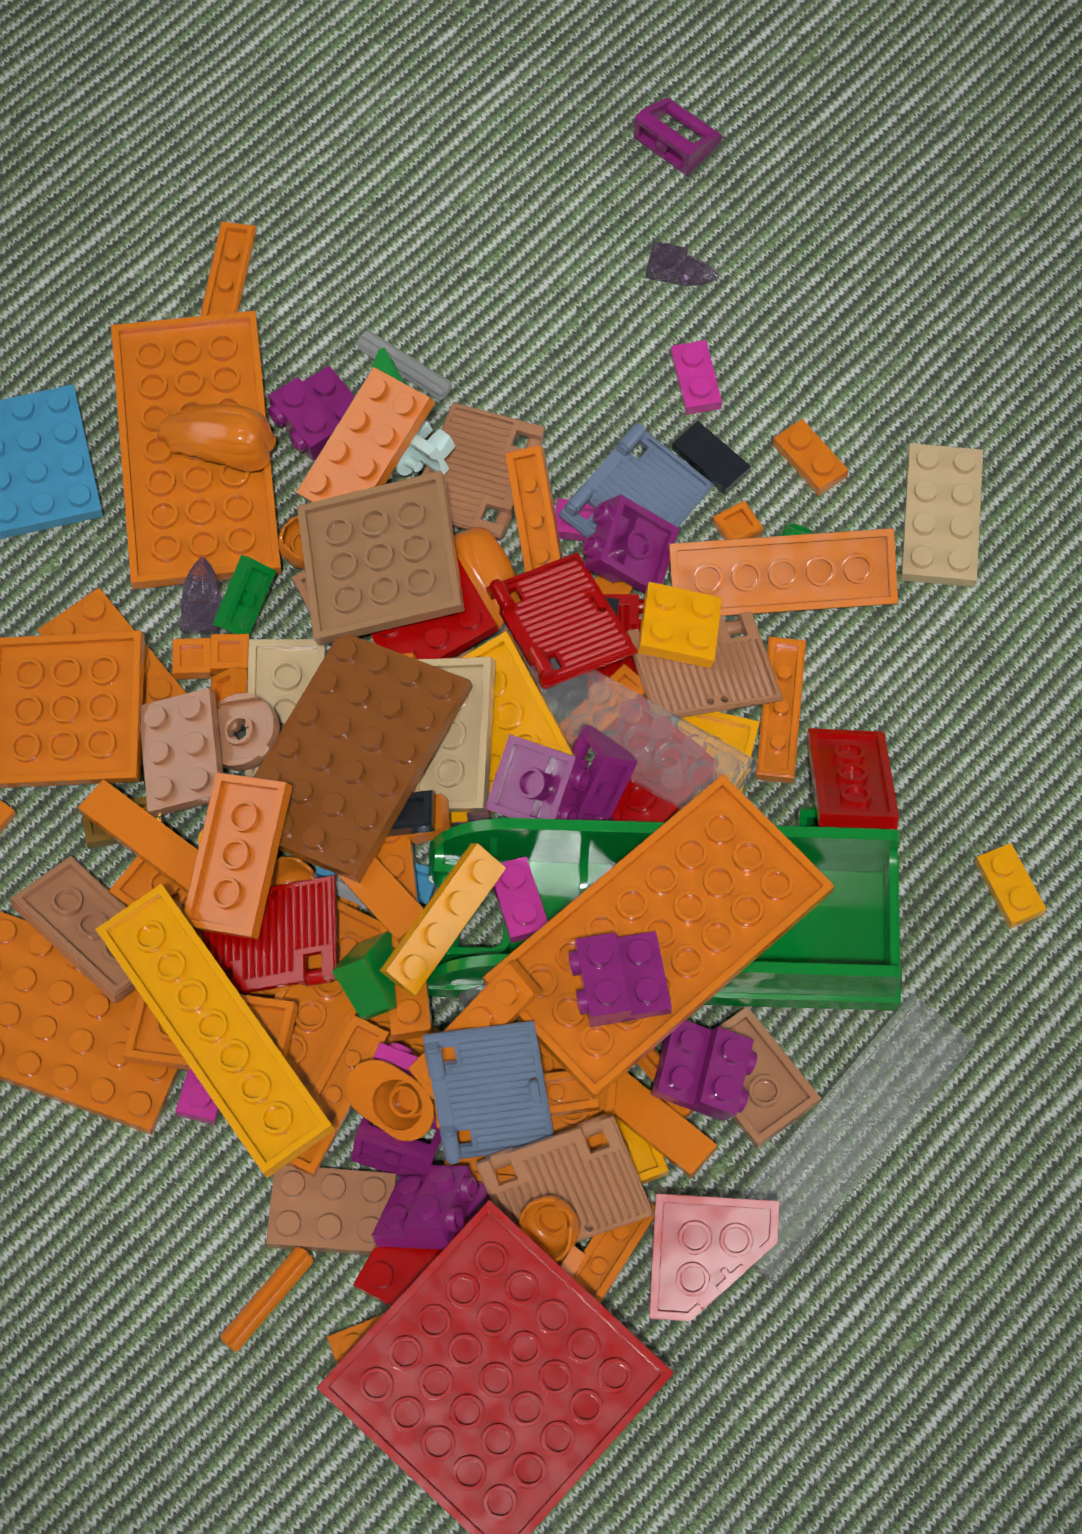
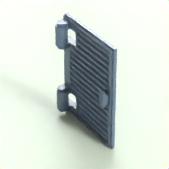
[558,424,714,538]
[423,1021,554,1164]

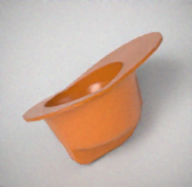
[346,1059,434,1141]

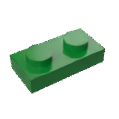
[212,555,276,636]

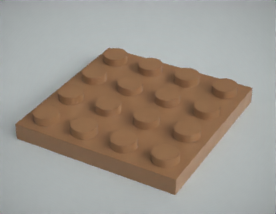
[297,471,465,646]

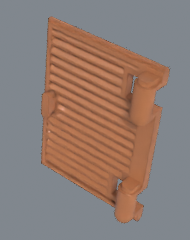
[422,402,545,540]
[627,611,783,722]
[475,1114,654,1242]

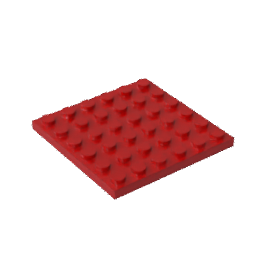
[316,1200,674,1534]

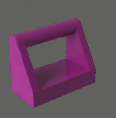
[633,97,723,176]
[572,724,638,821]
[351,1113,442,1177]

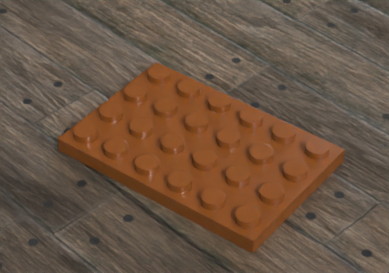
[253,635,473,883]

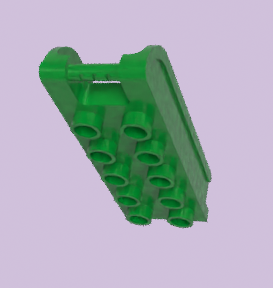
[427,818,902,1011]

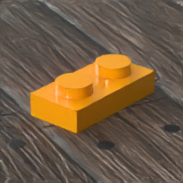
[975,843,1047,929]

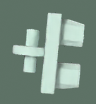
[394,420,455,476]

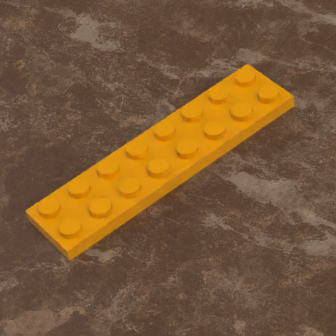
[95,884,335,1178]

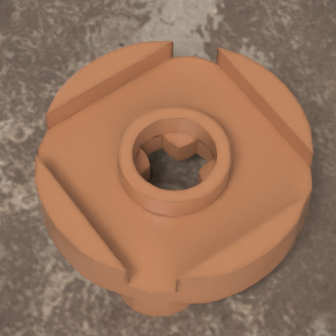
[217,693,280,771]

